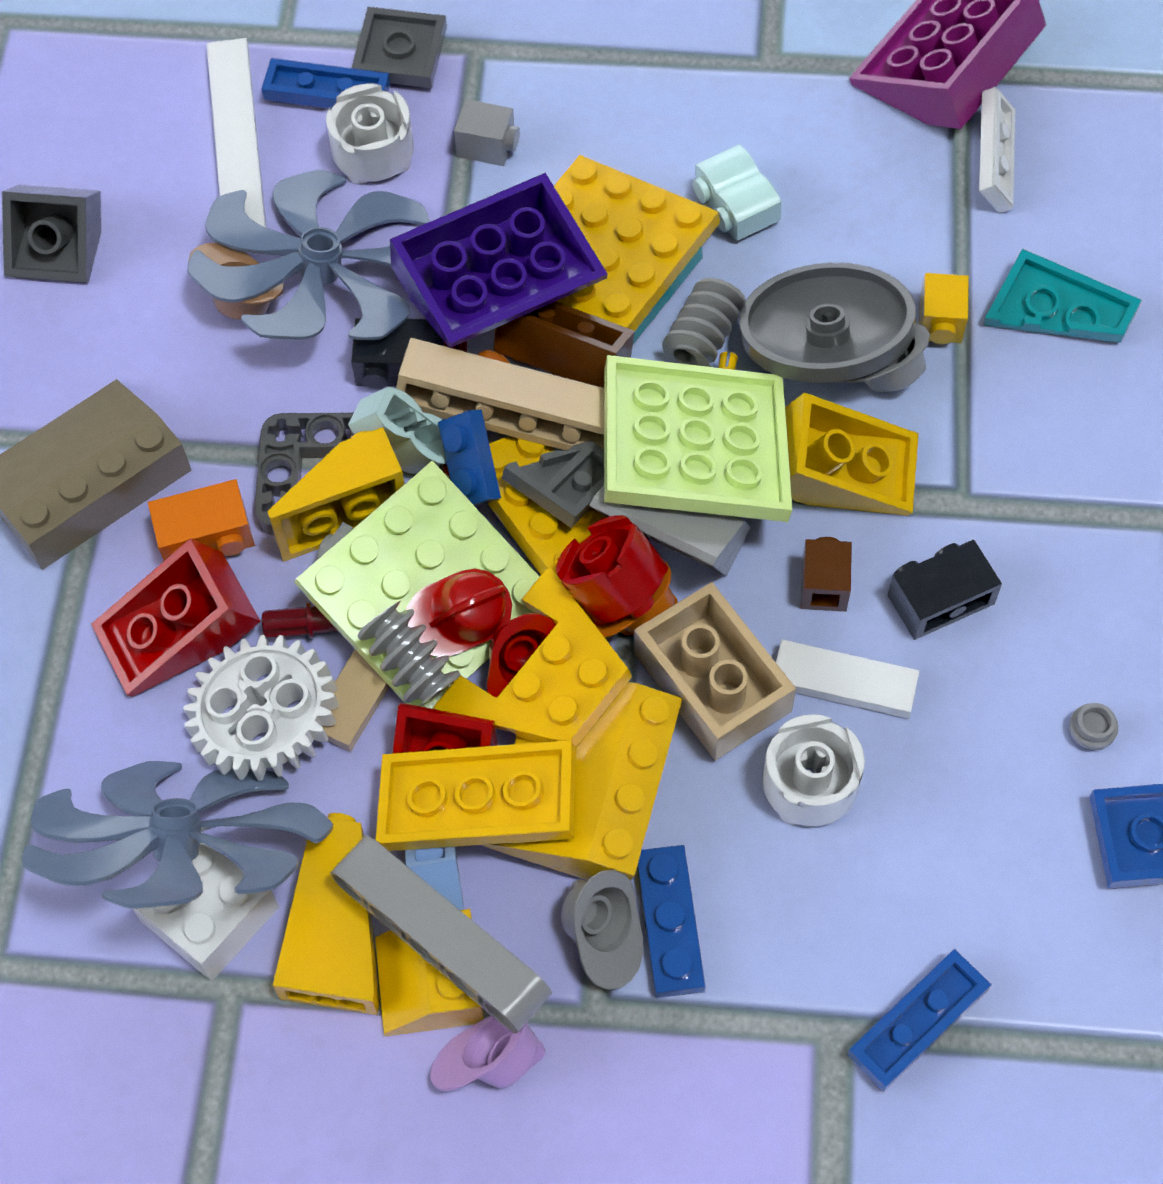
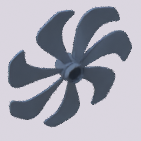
[187,170,429,340]
[22,761,333,909]

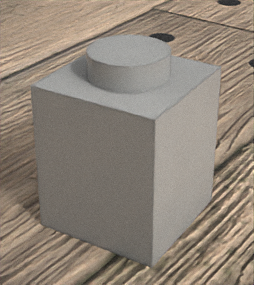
[454,99,520,166]

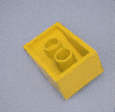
[785,392,919,516]
[267,427,405,562]

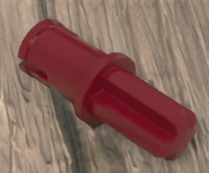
[261,602,338,639]

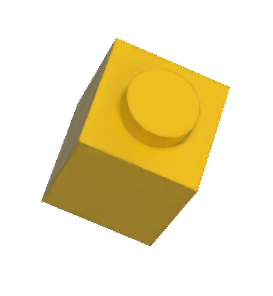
[919,273,969,344]

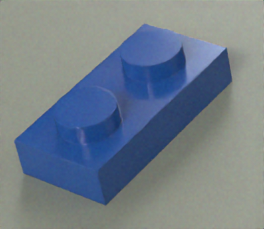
[438,410,501,507]

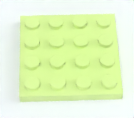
[604,355,792,522]
[294,461,539,709]

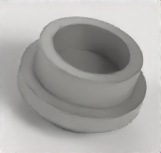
[1069,703,1118,750]

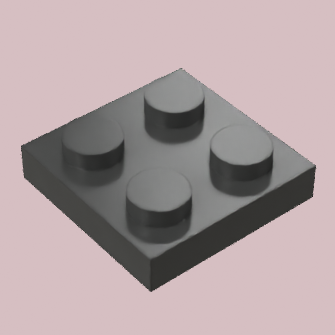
[351,7,447,88]

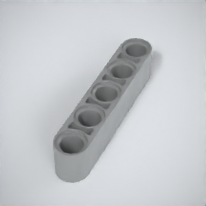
[330,835,552,1034]

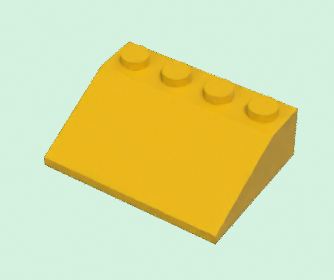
[483,682,682,881]

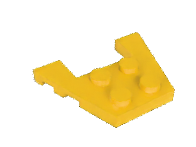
[433,568,632,748]

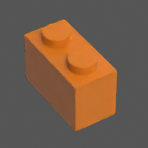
[147,479,255,561]

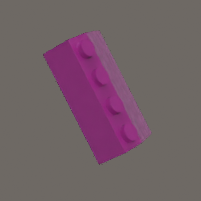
[849,0,1046,129]

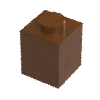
[800,537,852,612]

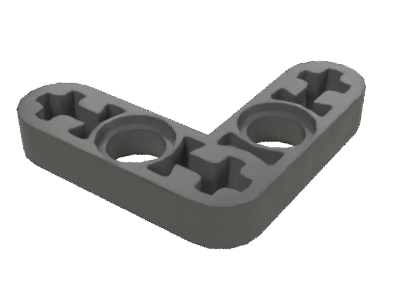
[255,413,354,536]

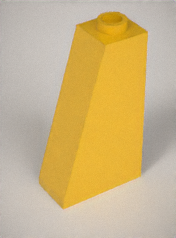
[273,813,379,1015]

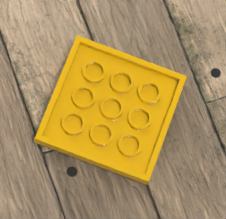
[554,155,720,331]

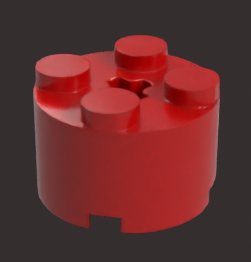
[556,515,668,625]

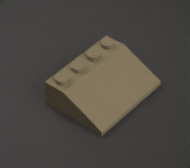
[0,379,192,570]

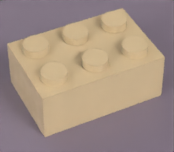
[634,582,796,761]

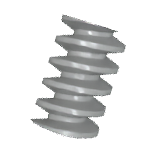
[662,278,746,367]
[357,601,460,706]

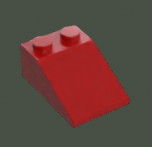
[91,538,261,697]

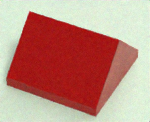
[392,703,498,754]

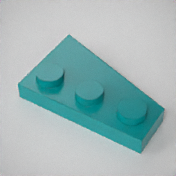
[983,249,1142,343]

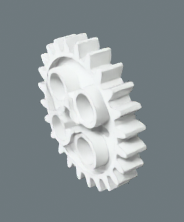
[183,635,339,781]

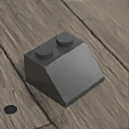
[2,185,101,282]

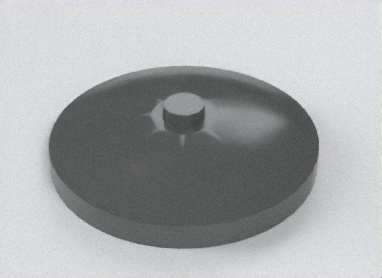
[740,263,916,383]

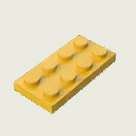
[487,436,606,579]
[376,740,576,851]

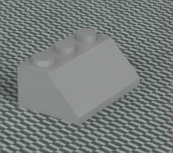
[589,485,751,576]

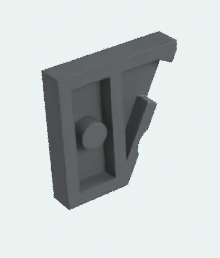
[502,441,604,528]

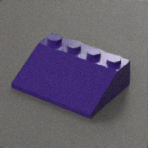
[390,172,608,348]

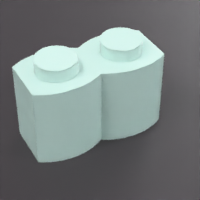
[692,145,782,241]
[348,387,446,474]

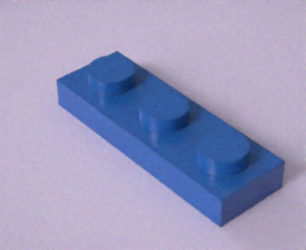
[261,58,390,109]
[637,845,706,998]
[847,949,992,1092]

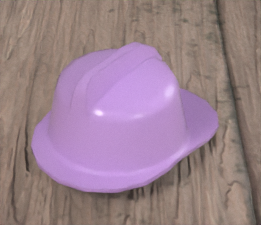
[430,1015,545,1091]

